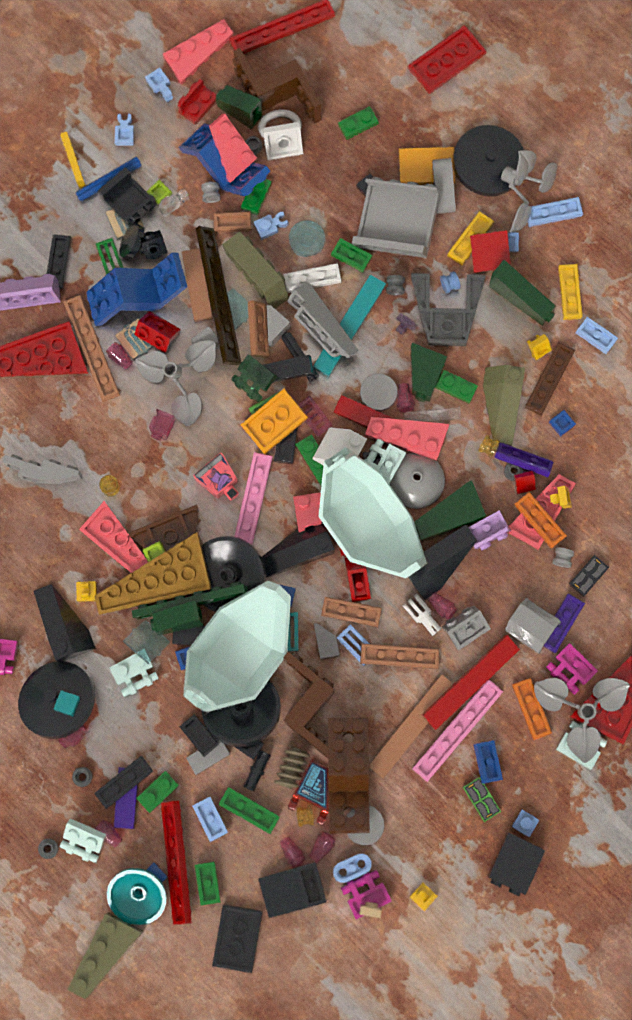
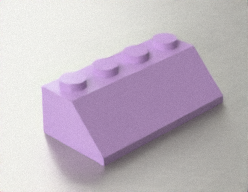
[0,274,61,311]

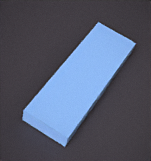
[527,197,583,227]

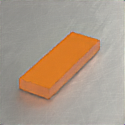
[514,492,567,549]
[512,678,552,740]

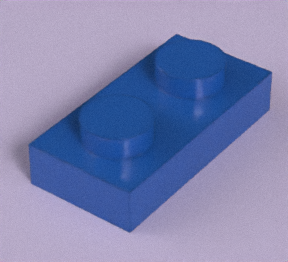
[474,740,503,784]

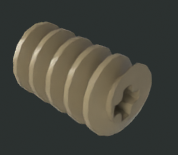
[274,745,310,790]

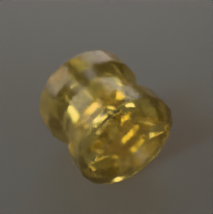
[478,435,500,458]
[99,475,120,497]
[296,805,314,827]

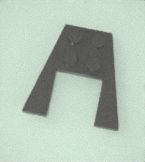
[411,273,486,346]

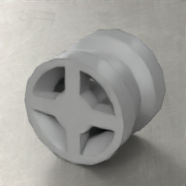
[201,182,221,203]
[552,547,574,568]

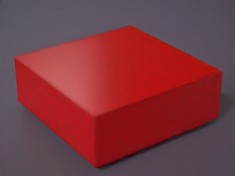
[514,471,536,494]

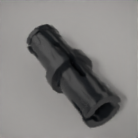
[243,750,271,791]

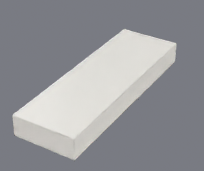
[283,263,341,293]

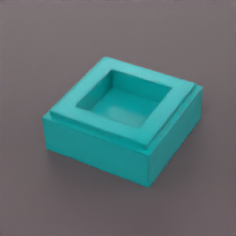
[54,691,81,716]

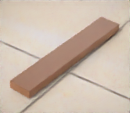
[63,295,120,402]
[369,675,453,779]

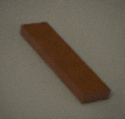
[525,342,575,416]

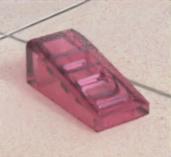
[298,395,333,437]

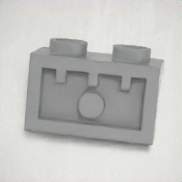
[442,606,491,650]

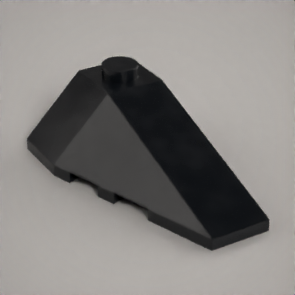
[262,522,335,578]
[408,525,477,600]
[33,584,96,662]

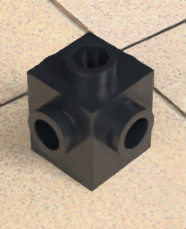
[139,230,168,260]

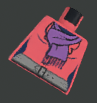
[193,453,239,501]

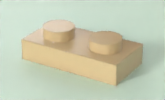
[359,901,382,918]

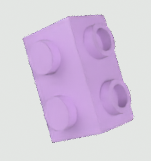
[468,510,511,551]

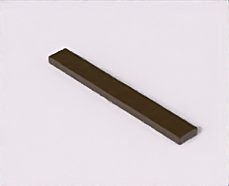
[195,226,242,366]

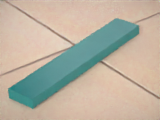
[313,275,386,377]

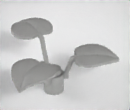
[501,150,558,233]
[135,340,216,426]
[534,678,629,763]

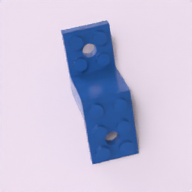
[178,123,270,196]
[86,252,187,326]

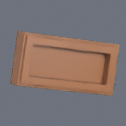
[214,212,251,233]

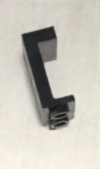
[98,167,157,227]
[487,833,546,897]

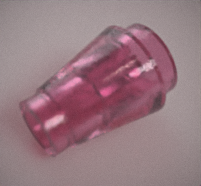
[106,342,133,370]
[397,383,415,413]
[428,592,458,620]
[94,819,123,848]
[309,831,336,863]
[279,836,306,868]

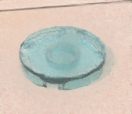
[289,220,325,257]

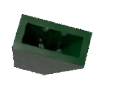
[216,85,263,130]
[410,343,447,402]
[150,600,204,635]

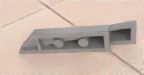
[287,283,358,358]

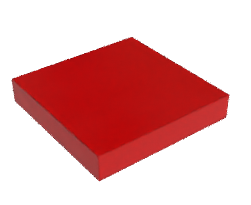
[470,230,511,273]

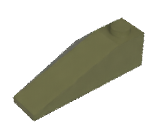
[483,365,525,446]

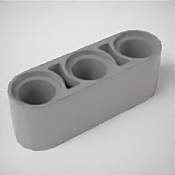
[432,158,456,214]

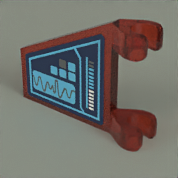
[288,759,329,825]

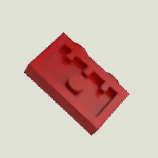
[178,79,217,125]
[134,311,181,352]

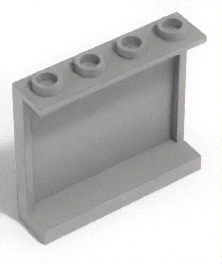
[352,177,441,258]

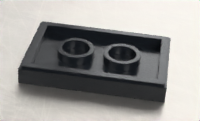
[212,904,263,973]

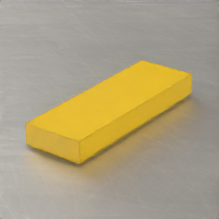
[60,131,86,189]
[447,211,494,266]
[558,264,583,320]

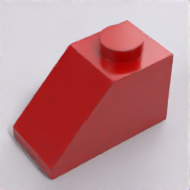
[344,558,371,602]

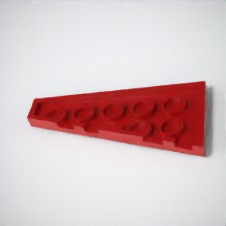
[0,321,89,377]
[570,655,632,745]

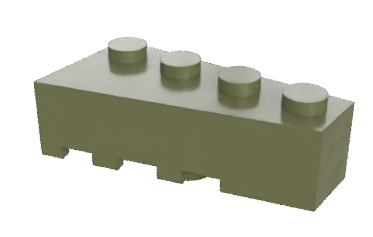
[222,232,289,309]

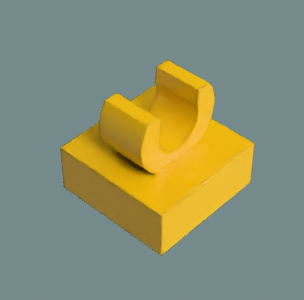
[527,334,552,360]
[550,486,572,509]
[76,581,97,602]
[410,882,438,911]

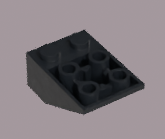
[258,862,327,918]

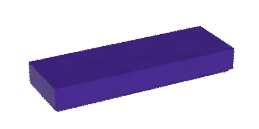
[494,442,554,477]
[543,593,585,653]
[114,767,138,829]

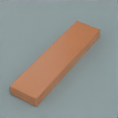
[181,248,213,322]
[360,644,439,669]

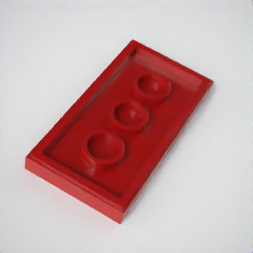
[408,25,487,94]

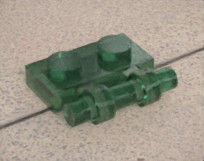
[231,354,277,402]

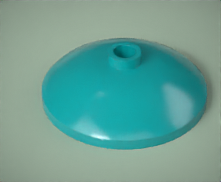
[107,868,167,925]

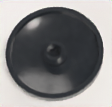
[453,125,524,196]
[202,536,266,612]
[18,661,95,739]
[202,680,281,747]

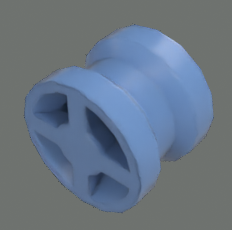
[440,271,461,294]

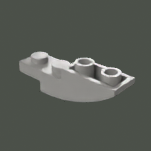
[3,454,82,484]

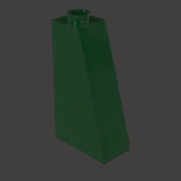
[489,260,556,326]
[414,480,486,543]

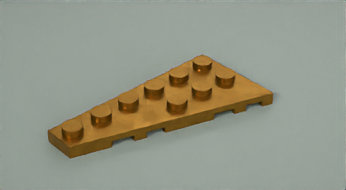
[95,532,212,615]

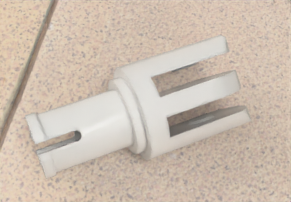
[402,593,442,636]

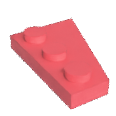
[209,114,257,183]

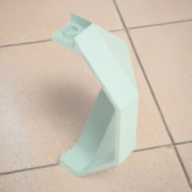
[319,447,427,578]
[183,581,291,712]

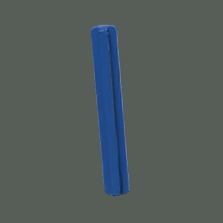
[76,157,141,201]

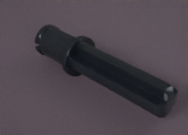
[281,332,319,382]

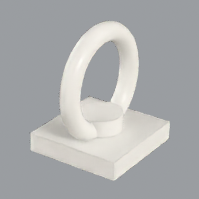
[258,110,303,160]

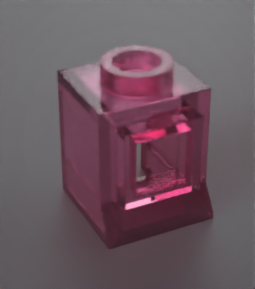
[149,408,176,441]
[58,726,89,749]

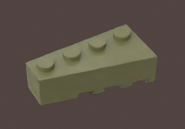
[67,913,144,999]

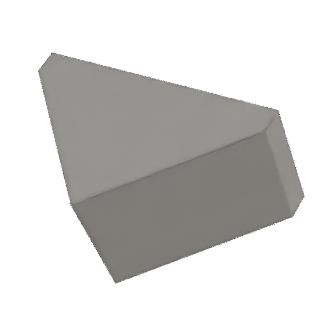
[267,305,291,347]

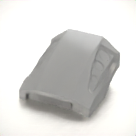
[505,598,561,654]

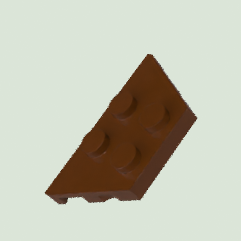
[129,504,199,551]

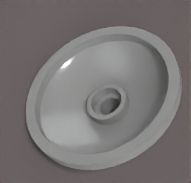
[390,453,445,509]

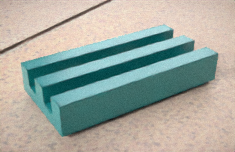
[287,612,299,652]

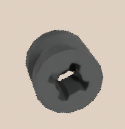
[386,275,405,296]

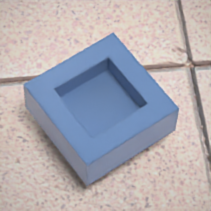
[508,233,519,252]
[511,809,539,837]

